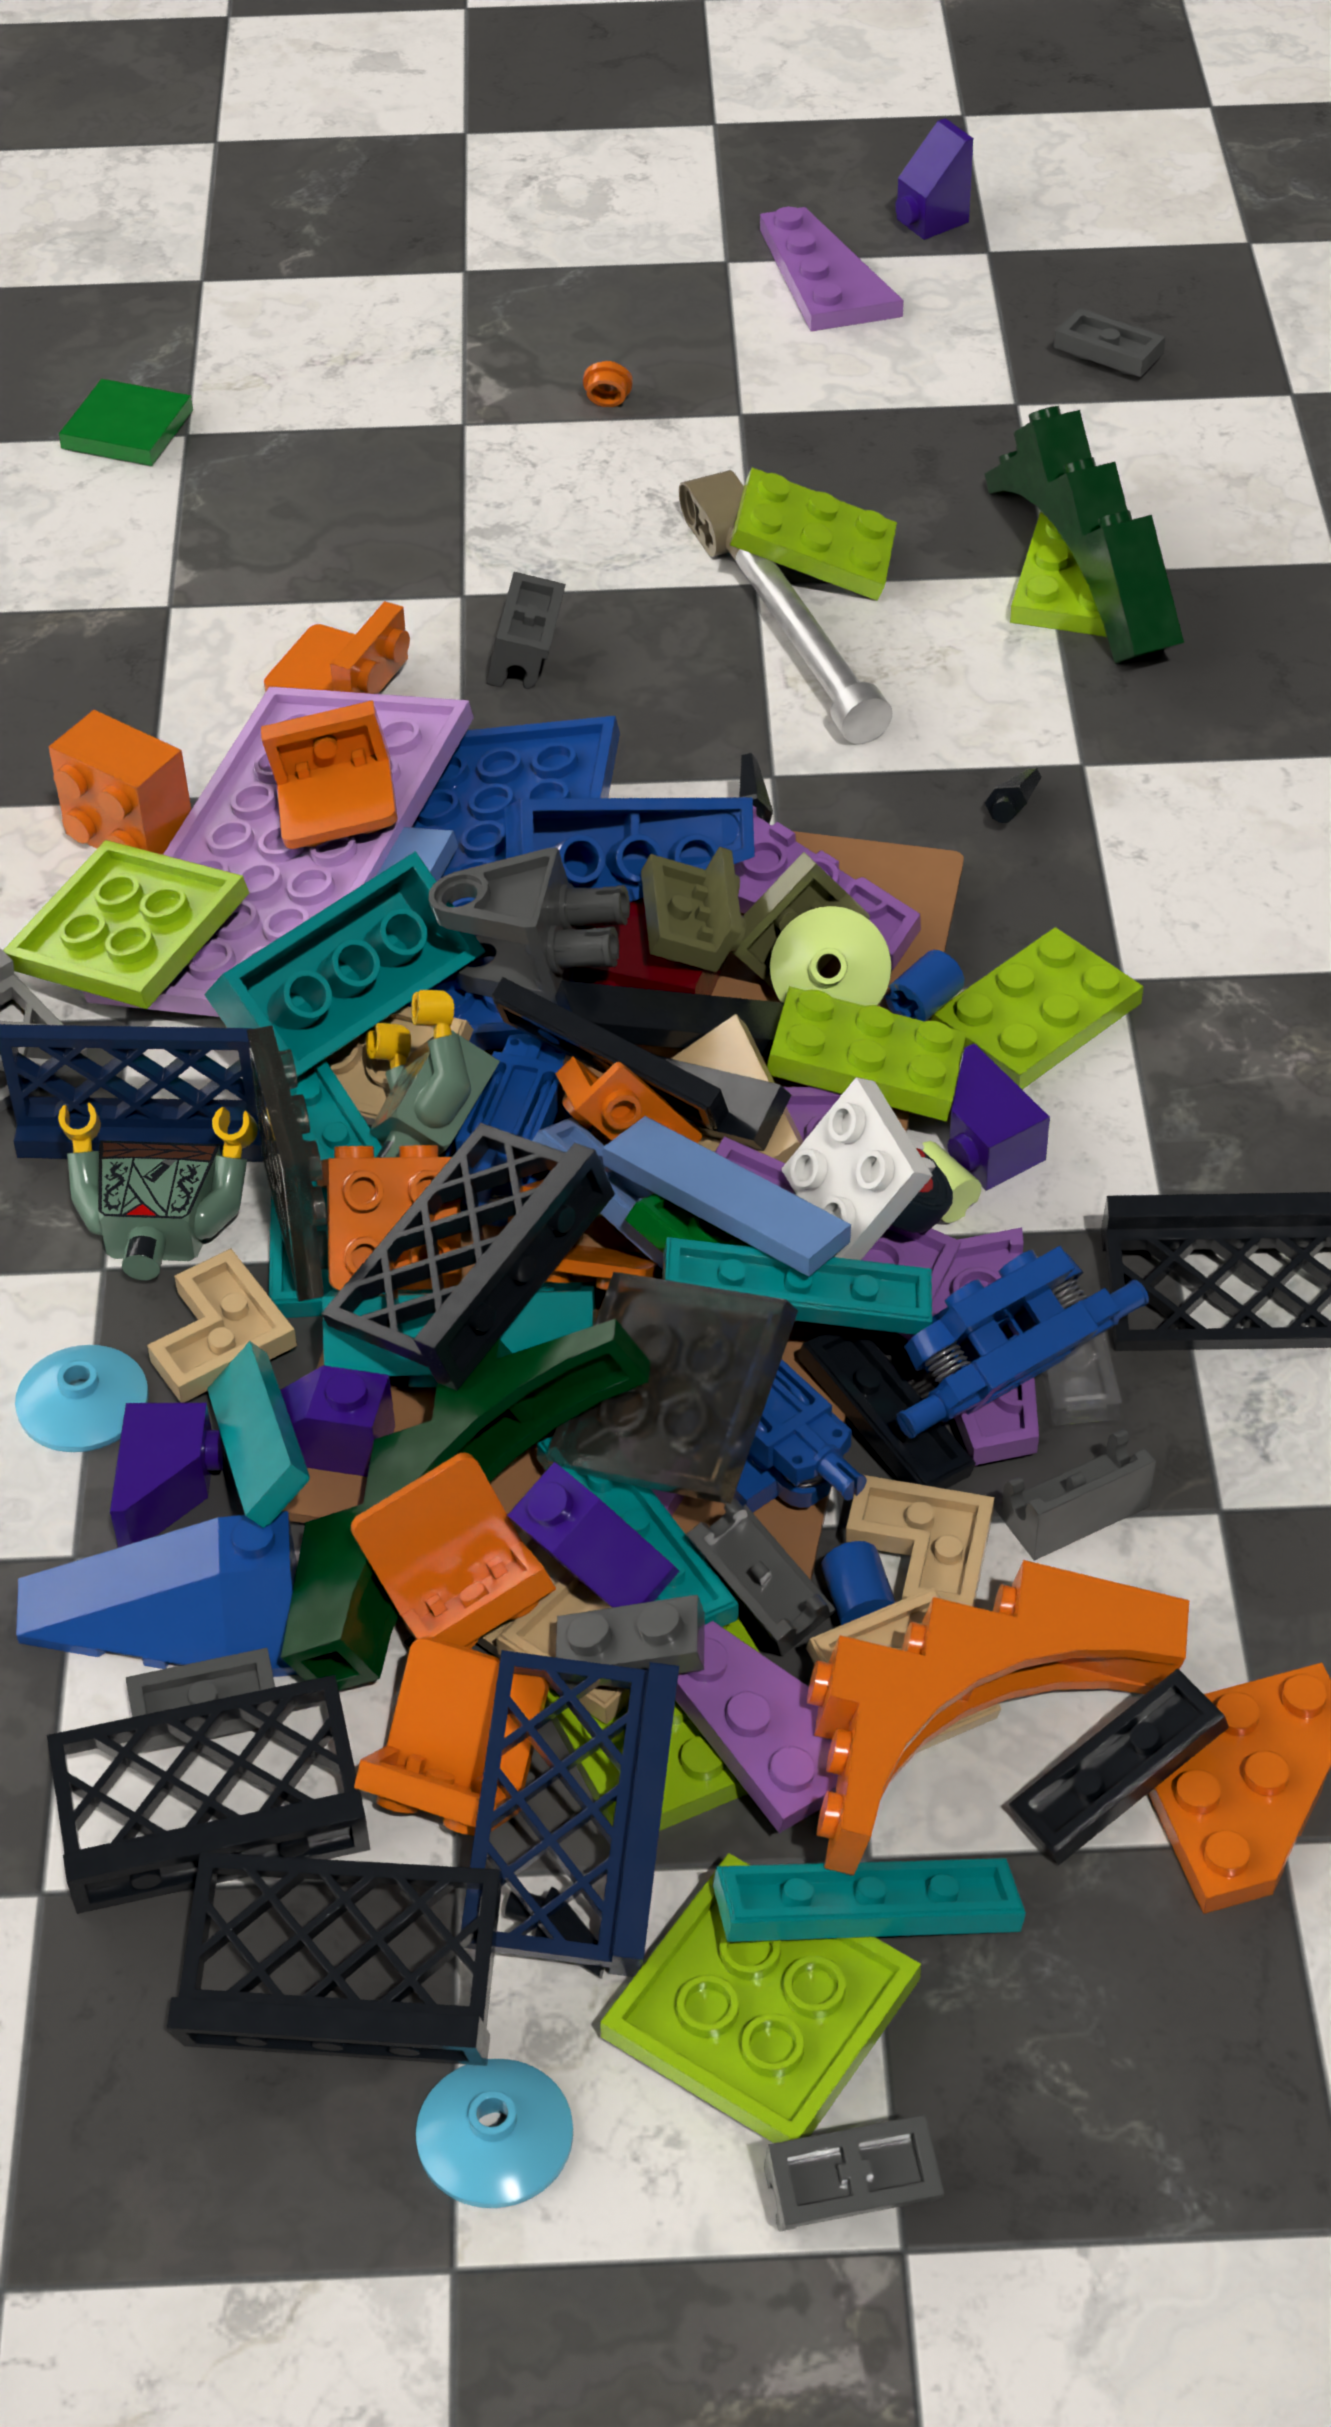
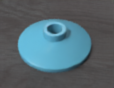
[15,1345,149,1452]
[416,2059,573,2208]

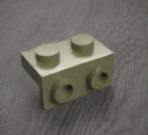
[641,847,746,973]
[731,852,870,991]

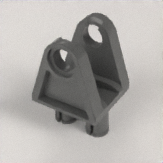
[429,848,630,1005]

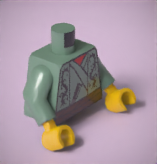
[366,990,500,1158]
[58,1102,258,1280]

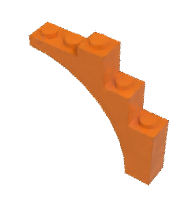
[807,1560,1190,1875]

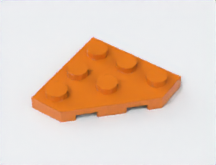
[1148,1662,1331,1914]

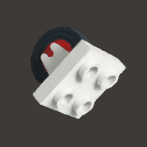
[781,1077,953,1260]

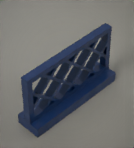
[0,1024,270,1162]
[460,1650,679,1977]

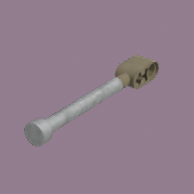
[679,470,892,744]

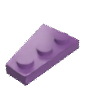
[675,1621,838,1833]

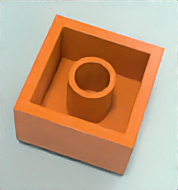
[49,710,191,855]

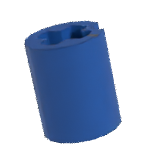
[885,950,965,1021]
[821,1541,896,1625]

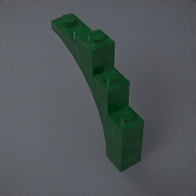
[984,406,1184,663]
[281,1319,651,1691]

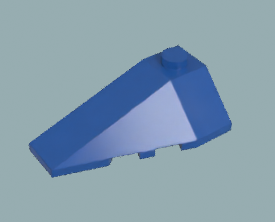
[505,797,755,902]
[16,1511,299,1677]

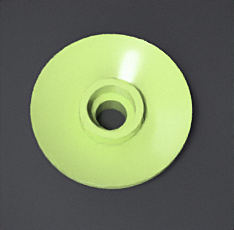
[770,906,892,1006]

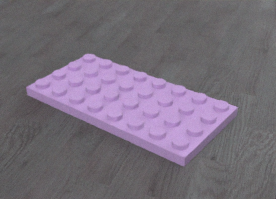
[83,687,474,1017]

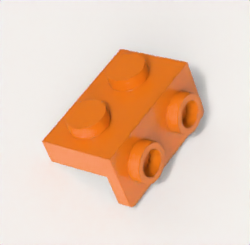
[555,1056,702,1144]

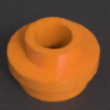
[583,361,633,407]

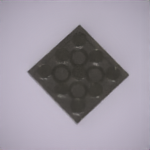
[247,1025,329,1301]
[545,1272,798,1505]

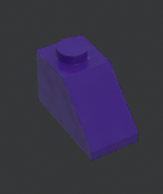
[895,118,974,240]
[947,1043,1050,1191]
[280,1365,395,1477]
[110,1403,224,1548]
[507,1462,680,1608]

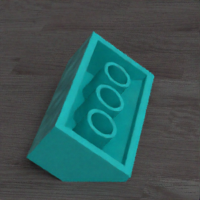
[204,851,486,1081]
[322,1281,596,1387]

